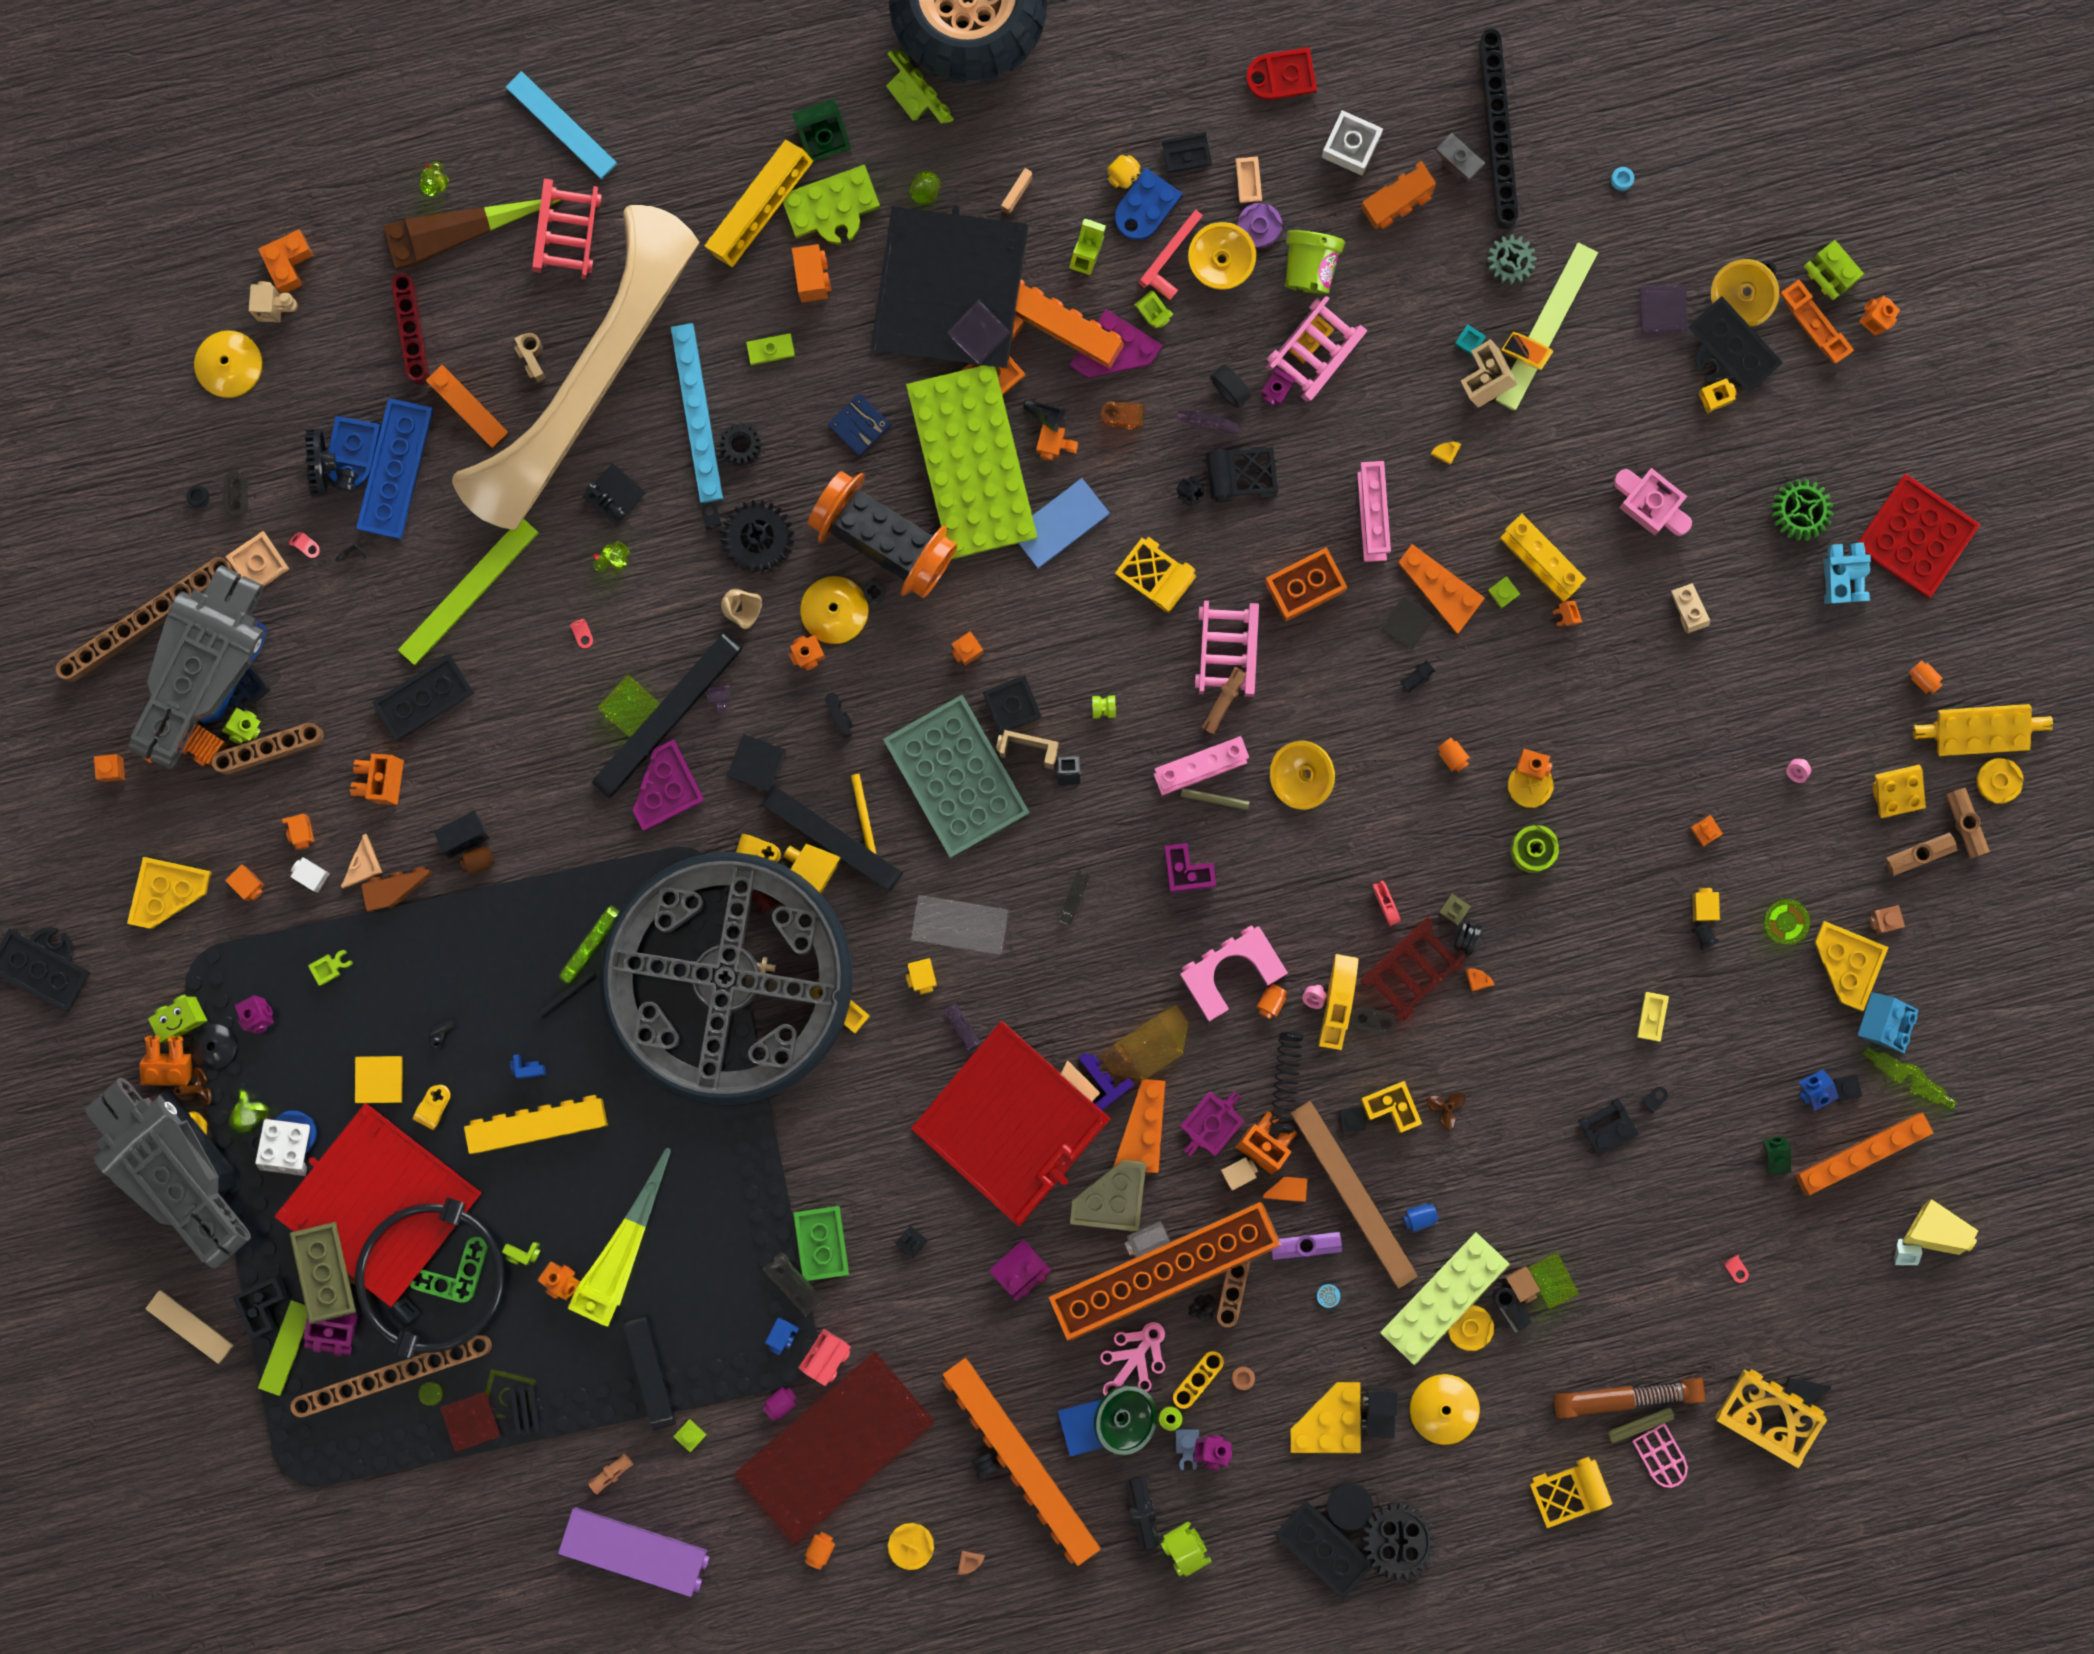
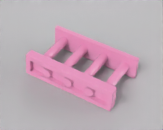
[1266,296,1367,402]
[1357,461,1391,562]
[1195,601,1259,697]
[1154,736,1249,796]

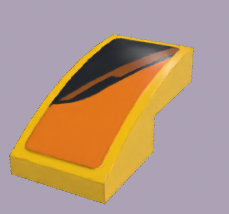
[1501,332,1553,370]

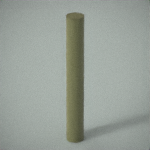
[1181,788,1250,810]

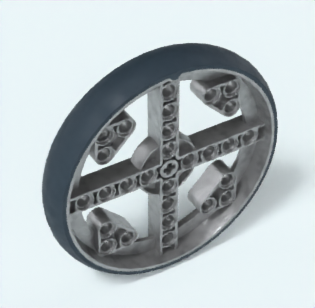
[599,852,853,1105]

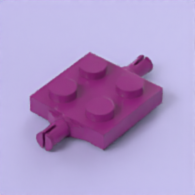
[1180,1091,1245,1157]

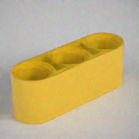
[1173,1351,1224,1409]

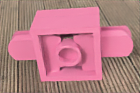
[1614,468,1692,536]

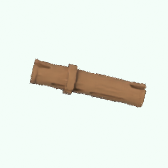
[1202,667,1247,734]

